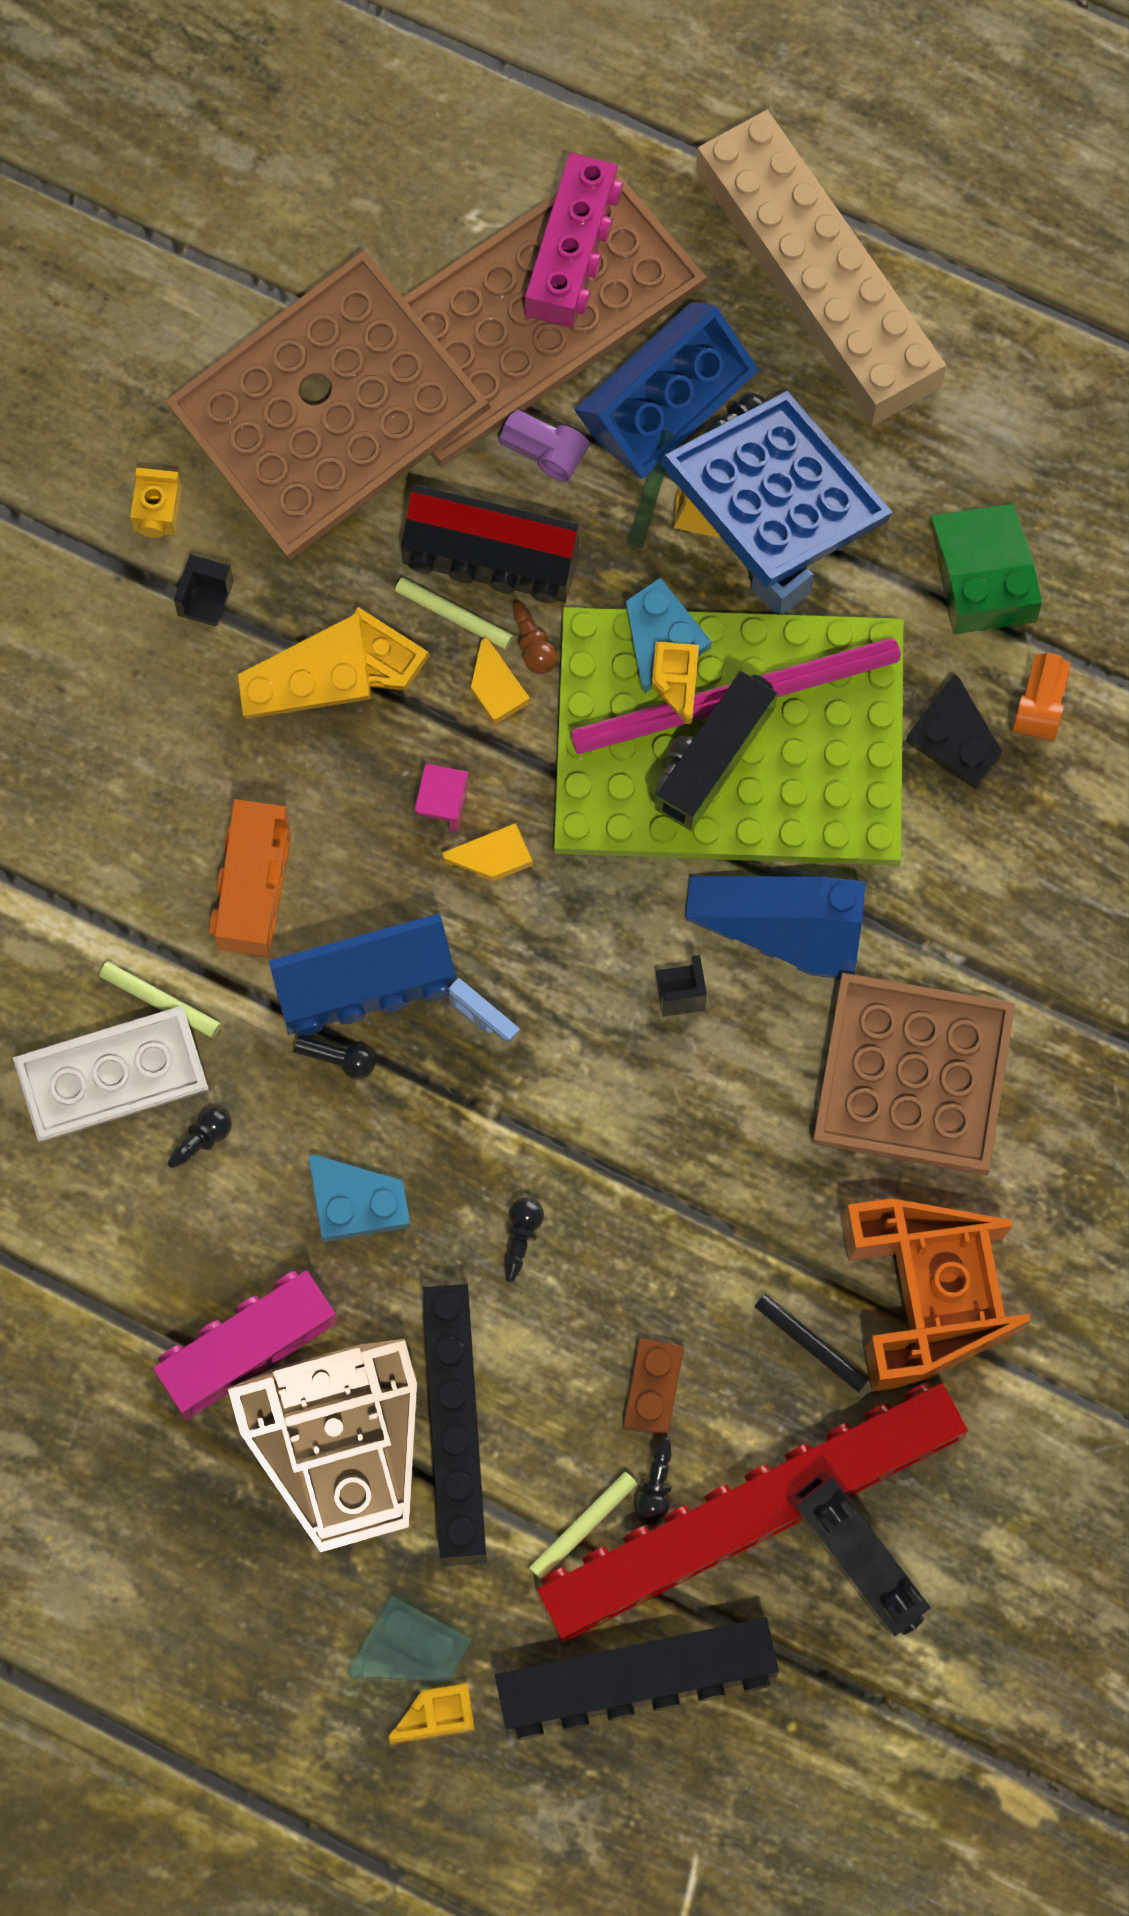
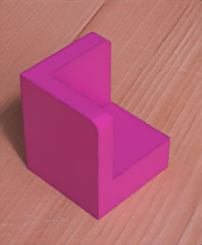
[415,764,469,833]

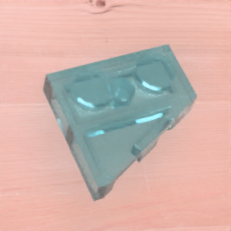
[348,1595,472,1682]

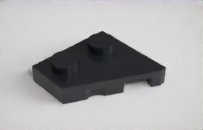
[906,674,1002,790]

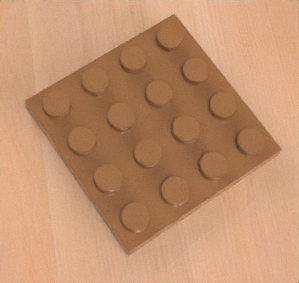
[813,973,1016,1175]

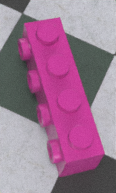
[525,153,623,328]
[153,1270,338,1421]

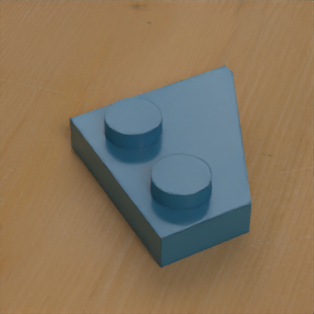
[626,578,712,693]
[309,1155,410,1242]

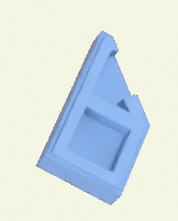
[448,977,520,1042]

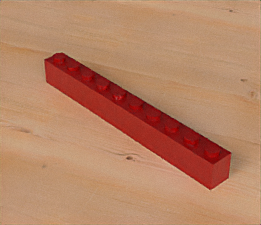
[536,1382,969,1645]

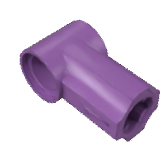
[500,409,590,482]

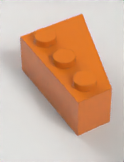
[209,799,292,957]

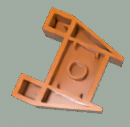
[841,1198,1031,1391]

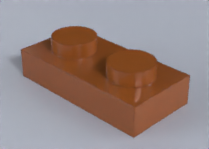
[623,1338,684,1437]

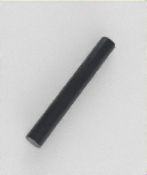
[754,1293,870,1393]

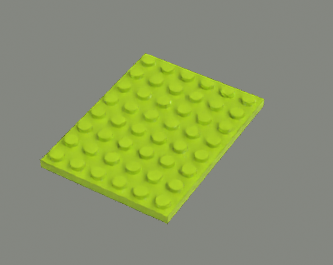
[554,607,904,866]

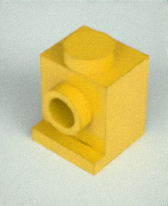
[130,468,182,538]

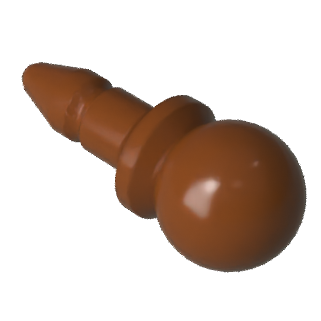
[514,602,557,674]

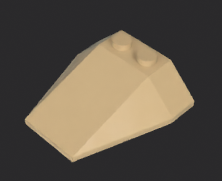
[228,1339,417,1552]

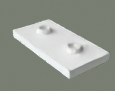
[13,1005,209,1143]

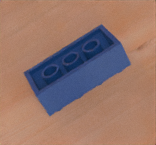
[575,302,759,479]
[269,913,456,1036]

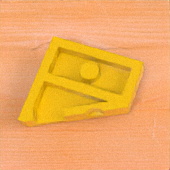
[353,607,430,691]

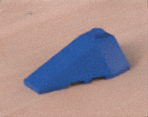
[685,876,866,979]

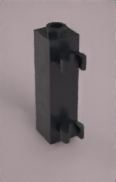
[655,670,778,832]
[787,1471,931,1637]

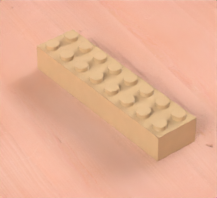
[696,109,947,426]

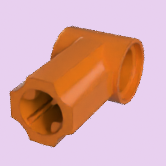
[1012,652,1071,743]

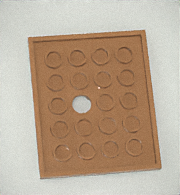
[165,250,491,561]

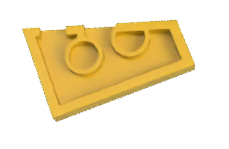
[238,613,372,719]

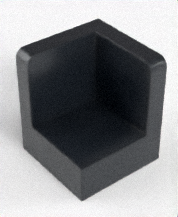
[174,554,234,626]
[655,955,707,1017]

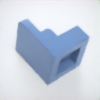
[752,568,814,615]

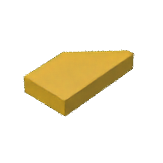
[471,637,530,726]
[652,641,699,724]
[442,823,533,882]
[389,1683,475,1745]

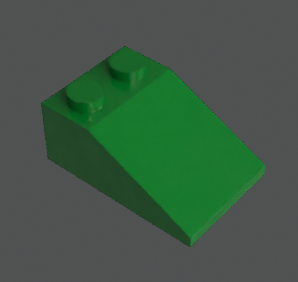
[930,504,1042,635]

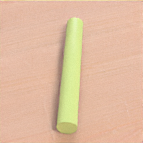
[395,577,514,650]
[99,962,221,1038]
[528,1472,638,1581]

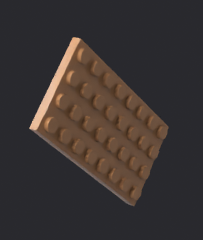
[403,159,707,468]

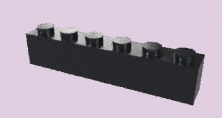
[423,1284,487,1566]
[495,1617,779,1740]

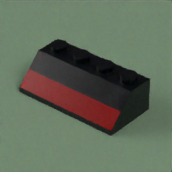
[401,484,579,603]

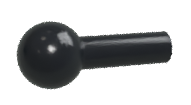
[292,1035,376,1079]

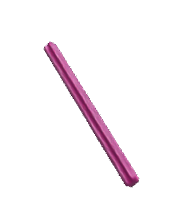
[571,638,901,754]

